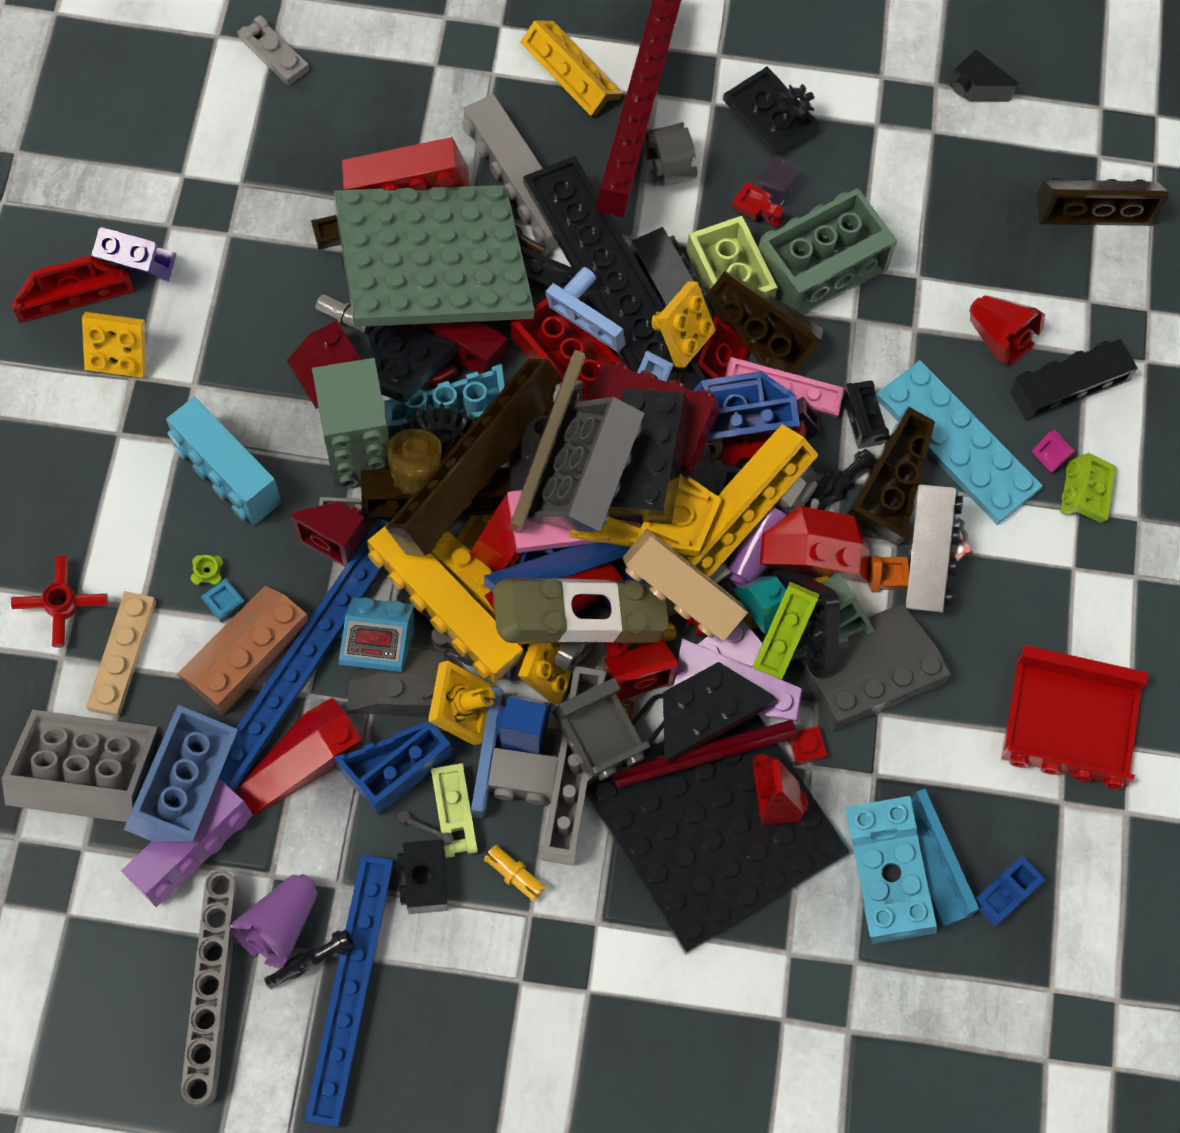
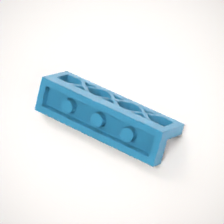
[911,789,979,928]

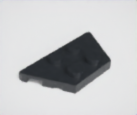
[663,662,777,763]

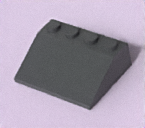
[526,397,645,532]
[796,603,951,732]

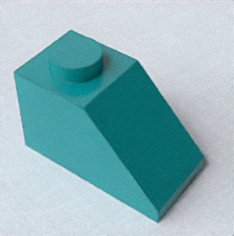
[734,576,786,634]

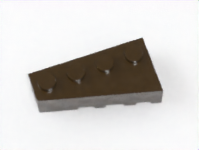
[846,406,935,547]

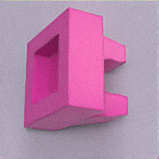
[1031,429,1075,473]

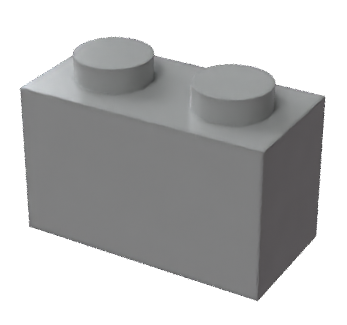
[488,748,558,805]

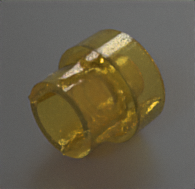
[388,429,442,494]

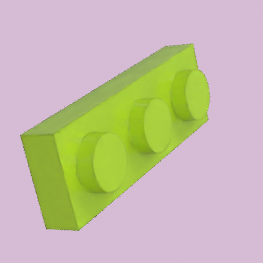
[752,582,820,680]

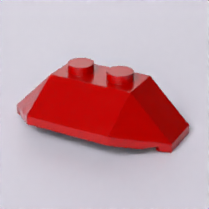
[11,256,135,323]
[759,506,871,583]

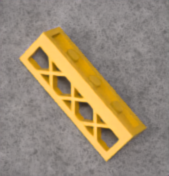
[520,20,624,116]

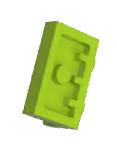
[1060,453,1116,523]

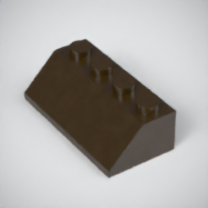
[1037,178,1169,226]

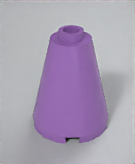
[727,507,786,586]
[230,874,318,969]

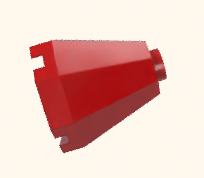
[969,295,1045,364]

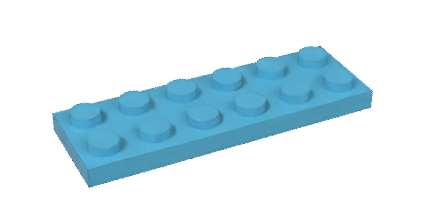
[876,360,1043,525]

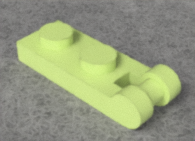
[431,763,478,858]

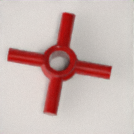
[11,555,109,648]

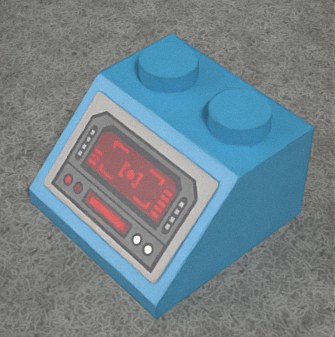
[339,597,415,672]

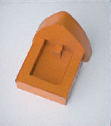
[869,556,909,592]

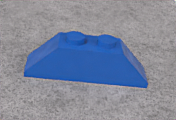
[693,371,800,443]

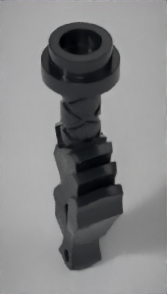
[805,449,876,510]
[264,930,355,989]

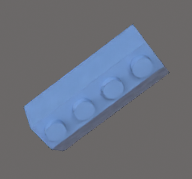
[124,705,238,842]

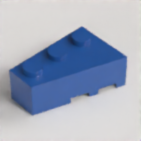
[496,695,553,754]

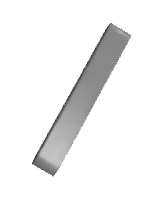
[181,870,239,1108]

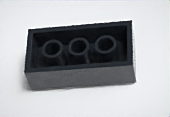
[608,388,692,524]

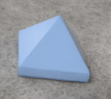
[637,351,674,382]

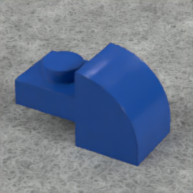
[975,855,1046,927]

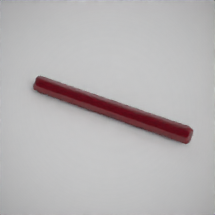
[612,720,797,788]

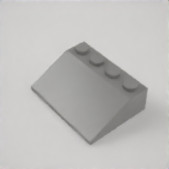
[1,710,158,822]

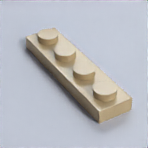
[86,591,156,718]

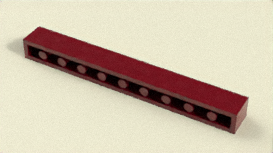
[595,0,681,218]

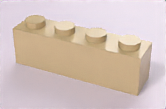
[622,529,748,642]

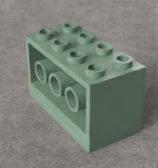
[758,188,897,315]
[312,358,394,487]

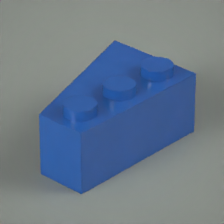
[334,721,452,815]

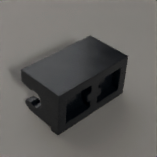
[842,380,890,449]

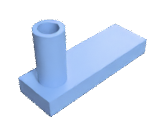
[546,267,626,352]

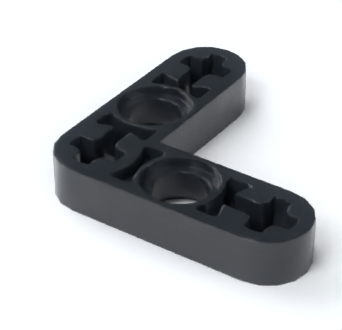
[771,567,840,678]

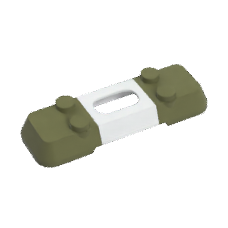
[493,578,668,644]

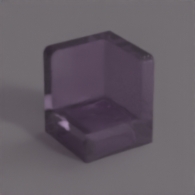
[757,154,800,207]

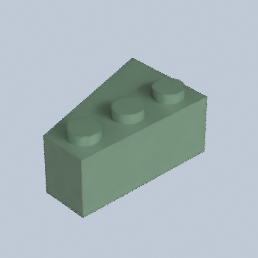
[766,572,875,661]

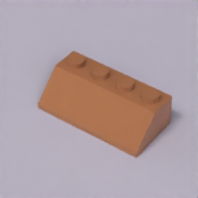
[177,586,309,716]

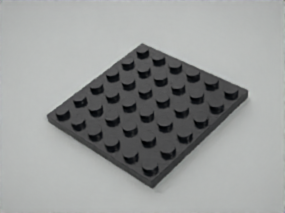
[586,715,850,955]

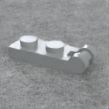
[237,15,310,86]

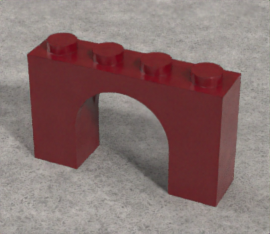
[586,362,720,475]

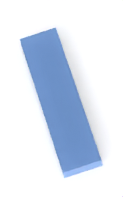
[471,687,504,819]

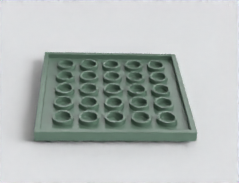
[334,185,535,327]

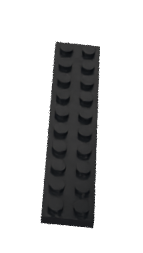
[523,156,707,390]

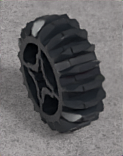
[398,402,475,469]

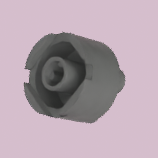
[643,122,697,187]

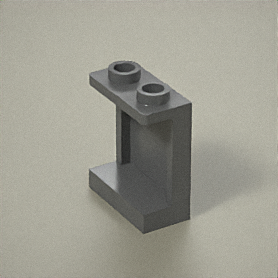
[552,677,651,781]

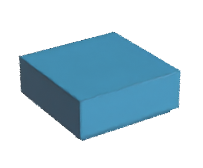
[201,578,246,623]

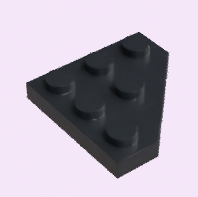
[368,325,458,403]

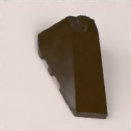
[707,270,823,374]

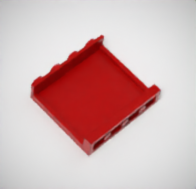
[1001,645,1149,789]

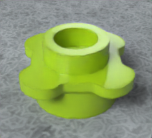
[191,555,223,585]

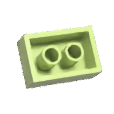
[686,216,778,322]

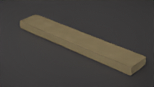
[508,350,586,533]

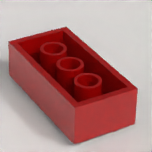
[511,298,622,401]

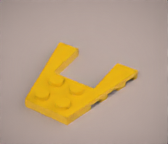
[569,474,722,556]

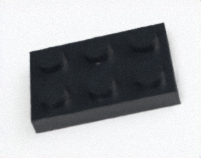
[723,66,820,158]

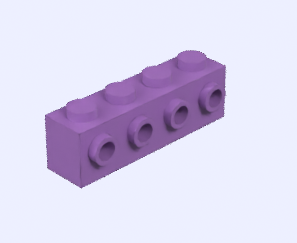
[121,779,253,907]

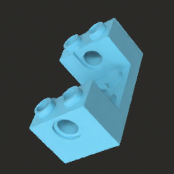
[845,796,937,944]

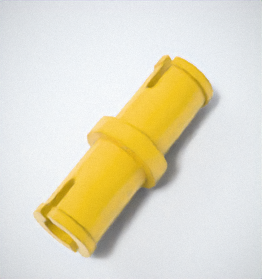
[484,844,546,902]

